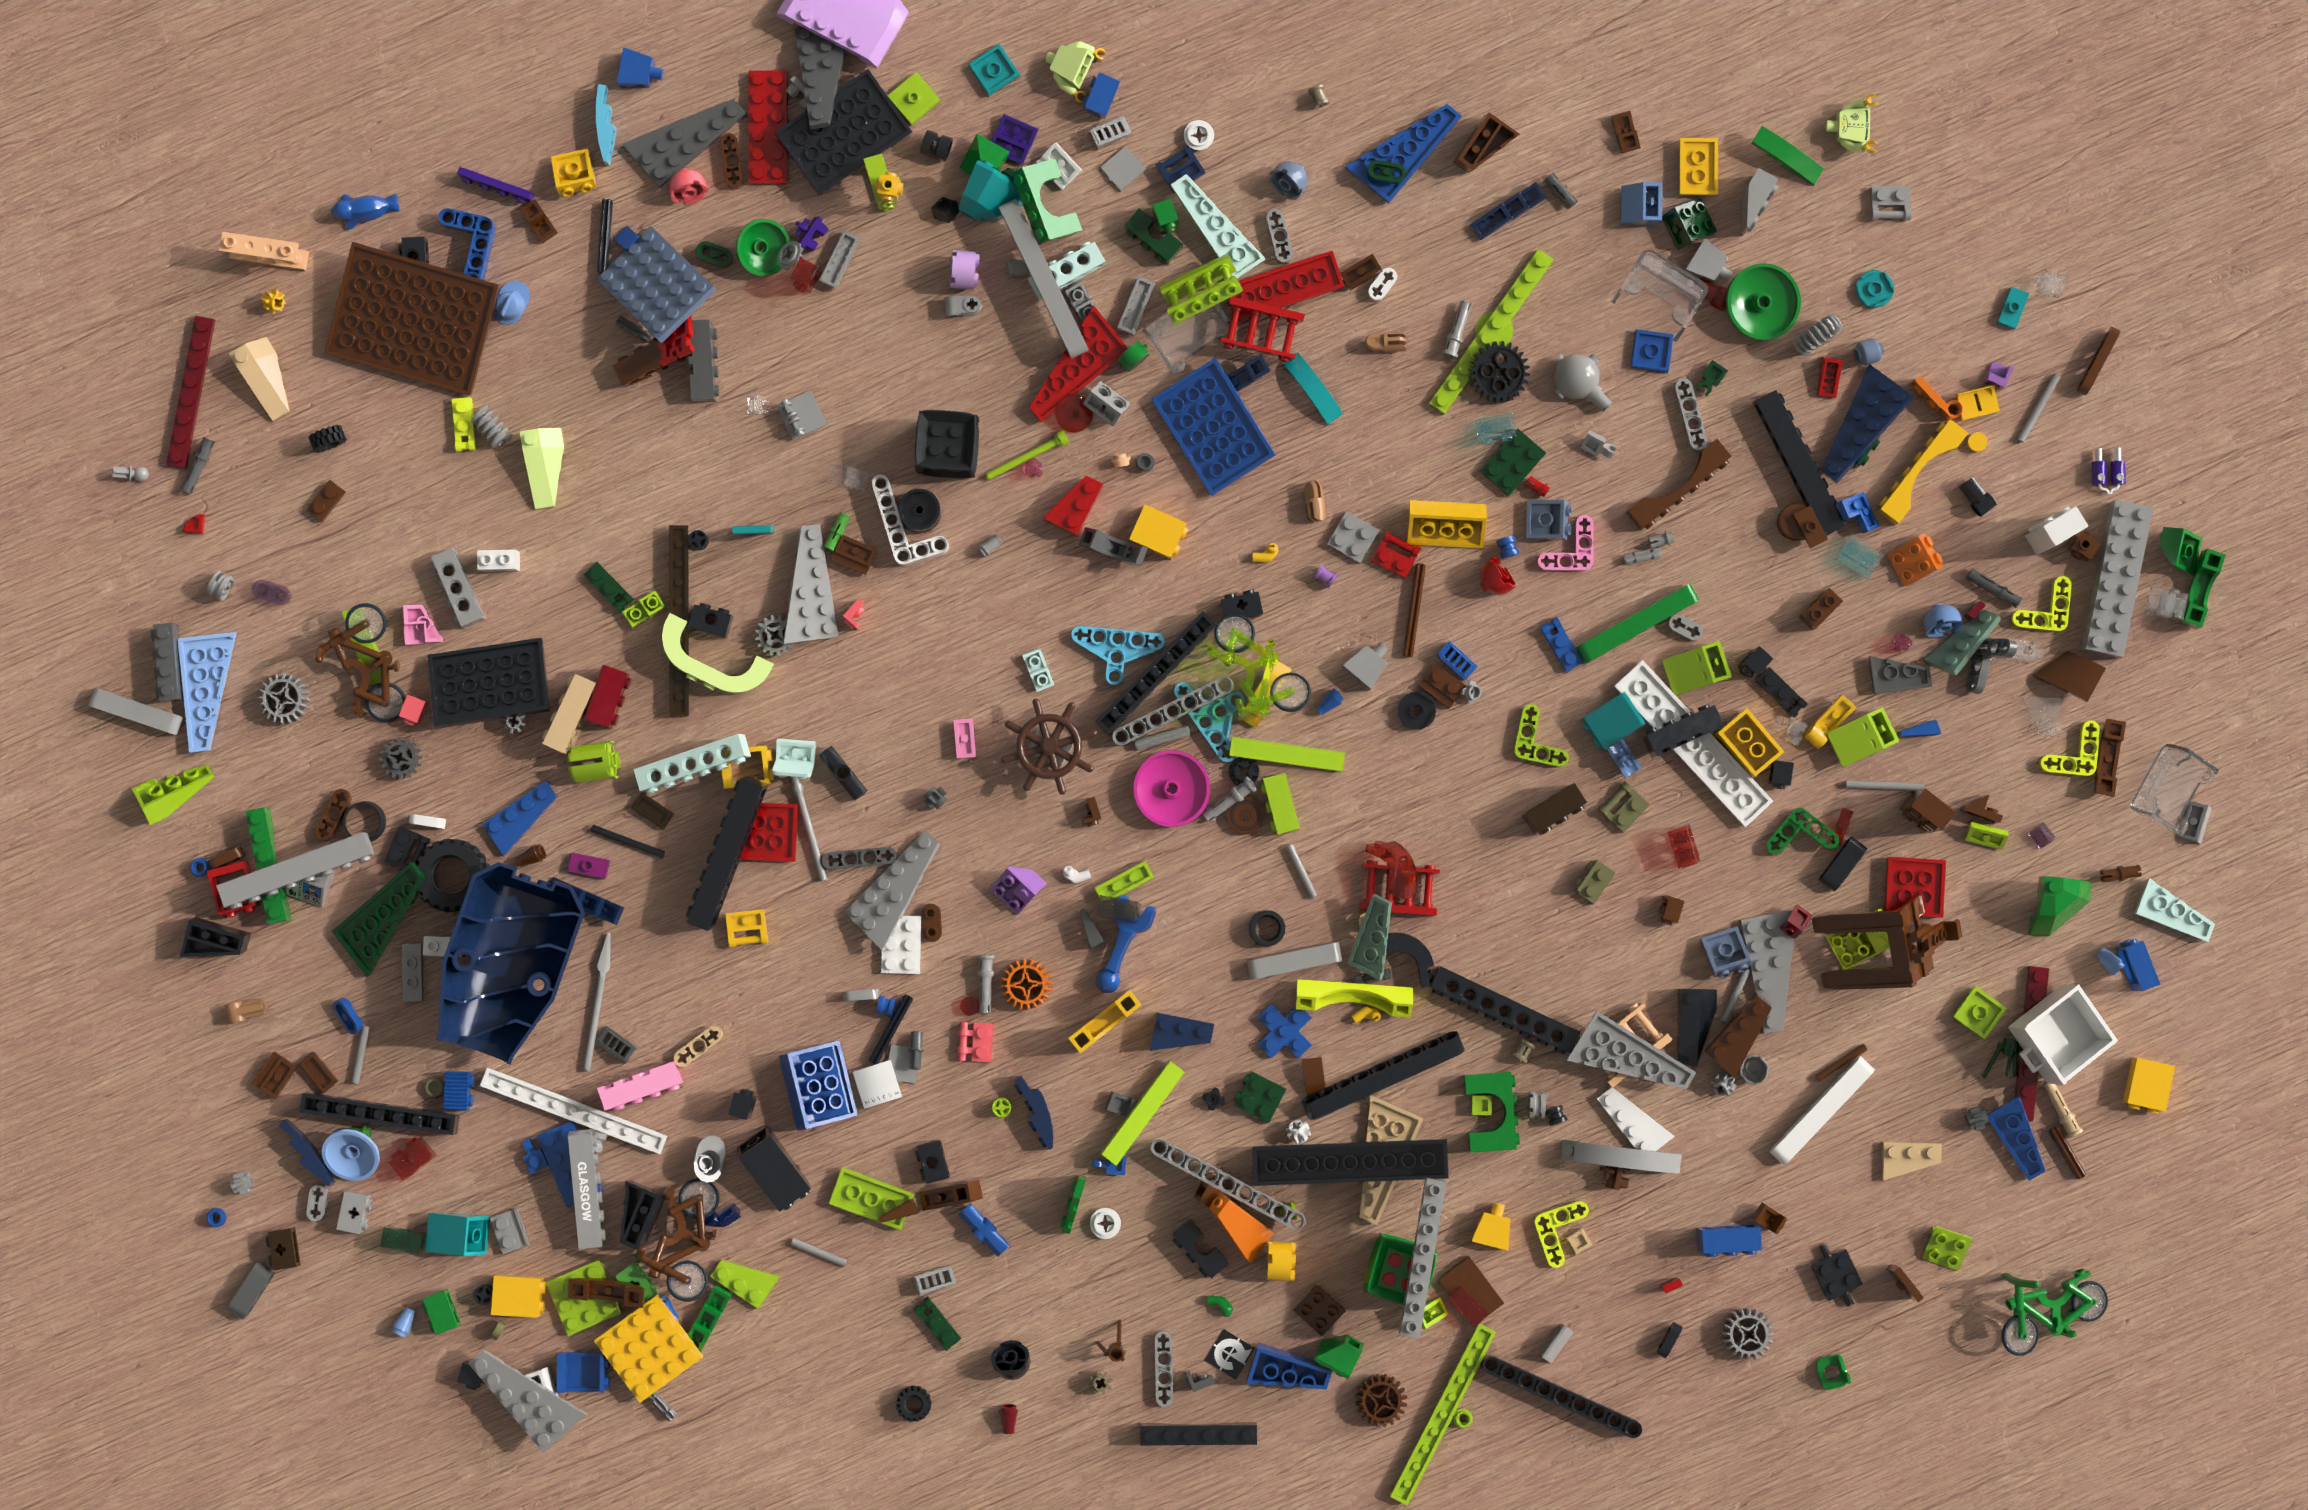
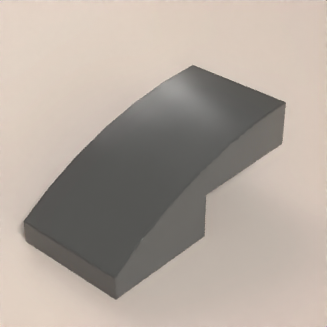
[1105,1091,1138,1117]

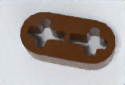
[208,847,245,870]

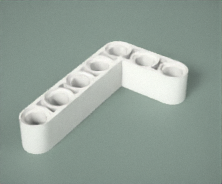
[872,474,949,566]

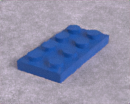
[537,1121,603,1207]

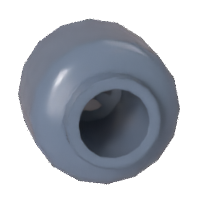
[1853,338,1884,366]

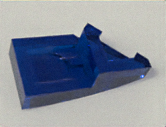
[705,1204,741,1227]

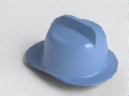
[493,281,530,325]

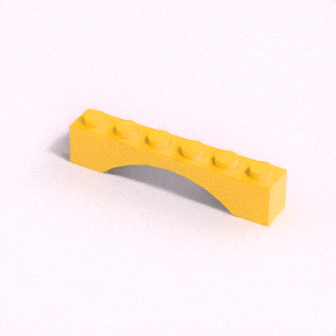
[1877,419,1968,525]

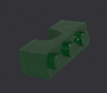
[1125,208,1183,265]

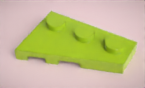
[710,1260,780,1309]

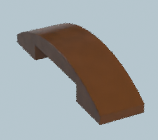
[2094,718,2126,797]
[568,1278,644,1308]

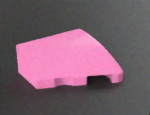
[402,605,443,646]

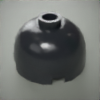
[991,1340,1031,1380]

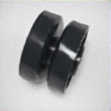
[898,488,942,533]

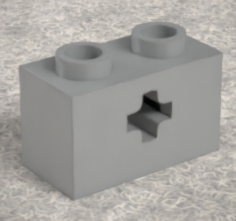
[336,1190,373,1234]

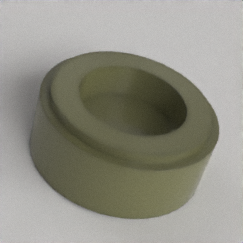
[424,1078,444,1097]
[490,1320,506,1340]

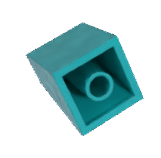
[1581,691,1646,751]
[425,1212,490,1256]

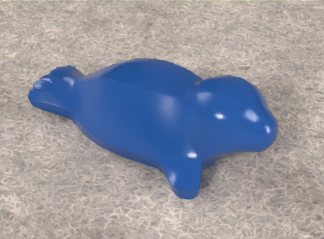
[331,194,399,230]

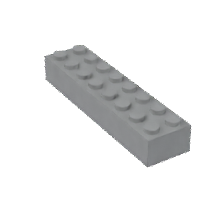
[2080,500,2153,659]

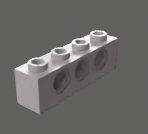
[431,548,485,628]

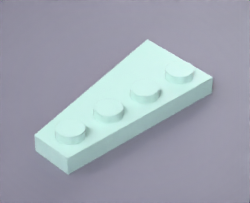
[2134,878,2215,942]

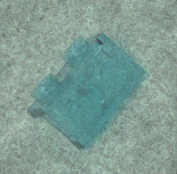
[1475,413,1517,445]

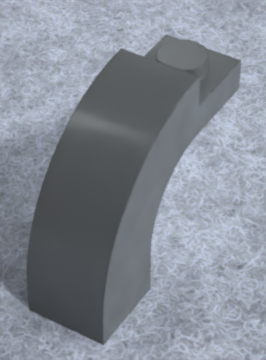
[1079,527,1148,566]

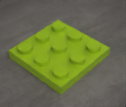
[546,1259,623,1336]

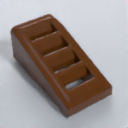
[878,1198,920,1223]

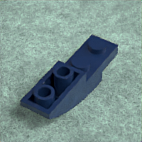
[1014,1076,1054,1150]

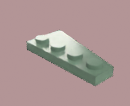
[1924,610,2001,676]
[1347,894,1392,980]

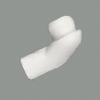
[1063,866,1091,883]

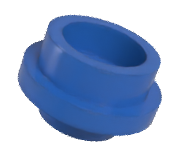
[190,858,210,877]
[207,1208,227,1227]

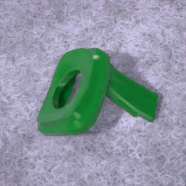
[1816,1354,1851,1390]

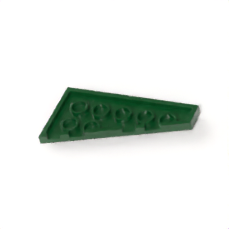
[332,862,425,977]

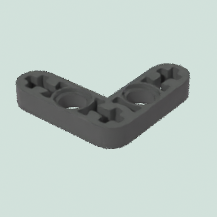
[1966,638,2018,694]

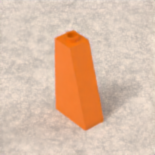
[1209,1193,1274,1264]

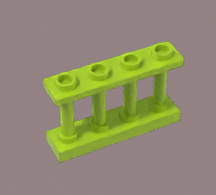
[1159,253,1243,324]

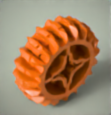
[1000,958,1053,1010]

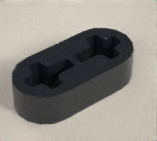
[1656,1322,1683,1359]

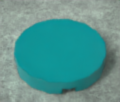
[1855,270,1894,308]

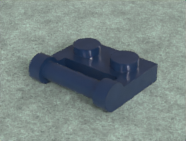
[1155,145,1206,194]

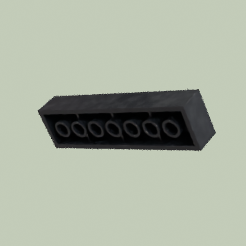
[686,776,769,931]

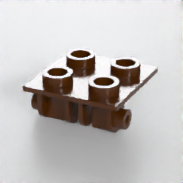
[1293,1285,1346,1336]

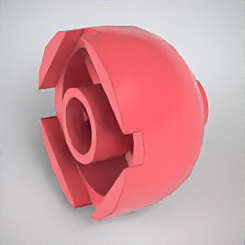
[669,168,708,204]

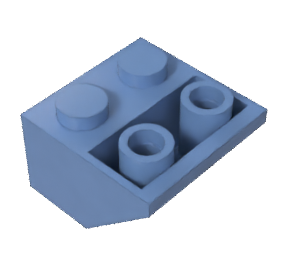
[1621,182,1662,225]

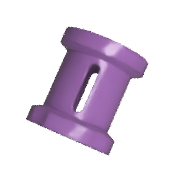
[1313,564,1338,589]

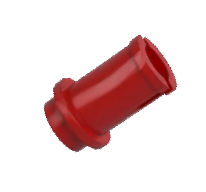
[1524,476,1550,497]

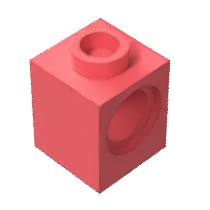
[399,695,429,726]

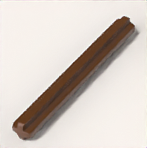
[1403,563,1426,658]

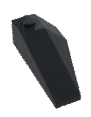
[1677,989,1717,1066]

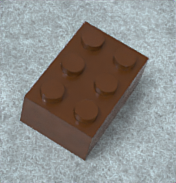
[1899,788,1956,833]

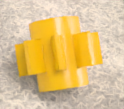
[261,288,286,314]

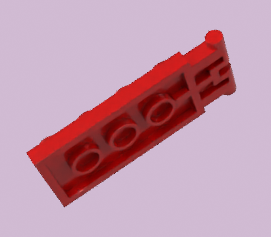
[657,315,694,366]

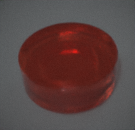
[960,996,979,1016]

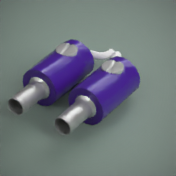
[2092,448,2126,494]

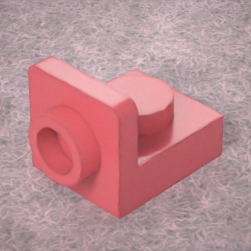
[843,599,865,630]

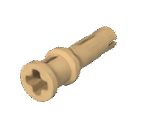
[2042,1083,2083,1138]

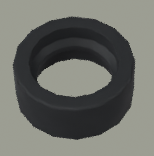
[1249,910,1286,947]

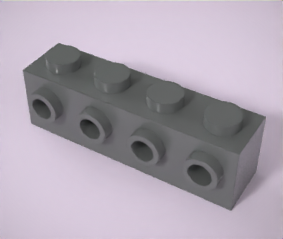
[151,623,184,703]

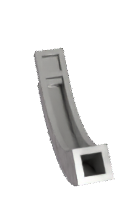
[1561,1139,1682,1174]

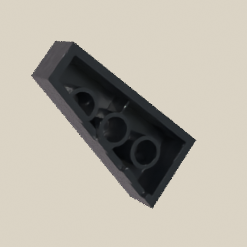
[1642,704,1724,758]

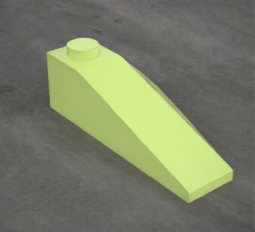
[520,428,564,510]

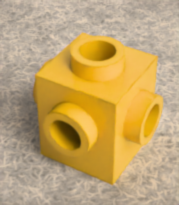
[875,172,903,202]

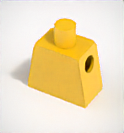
[1470,1203,1510,1251]

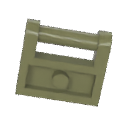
[1598,781,1650,833]

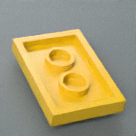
[1679,138,1718,196]

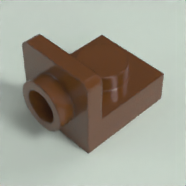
[1082,797,1102,827]

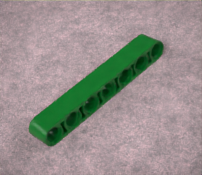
[1576,584,1700,664]

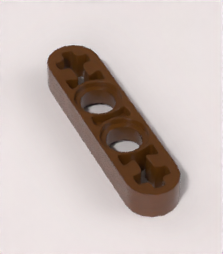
[2077,326,2120,396]

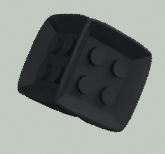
[915,410,979,478]

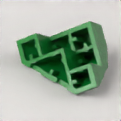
[2029,876,2092,936]

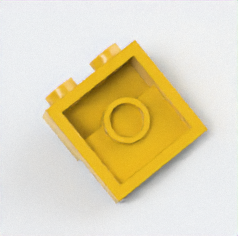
[551,148,597,197]

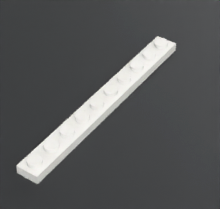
[480,1068,668,1154]

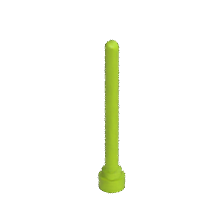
[985,430,1070,480]

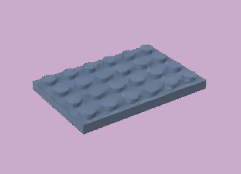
[596,226,717,343]

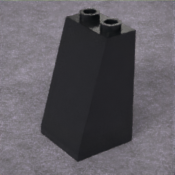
[737,1125,811,1212]

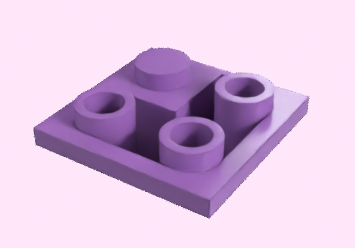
[990,866,1047,915]

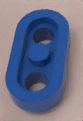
[333,997,363,1034]

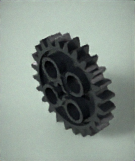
[1468,341,1530,403]

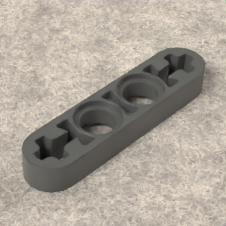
[822,847,897,870]

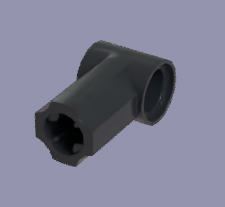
[1959,477,1997,517]

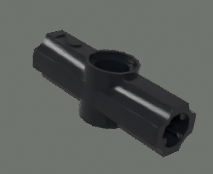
[819,746,868,801]

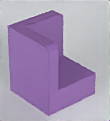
[1983,362,2014,390]

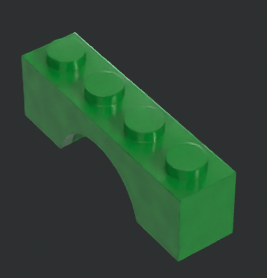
[2178,549,2226,629]

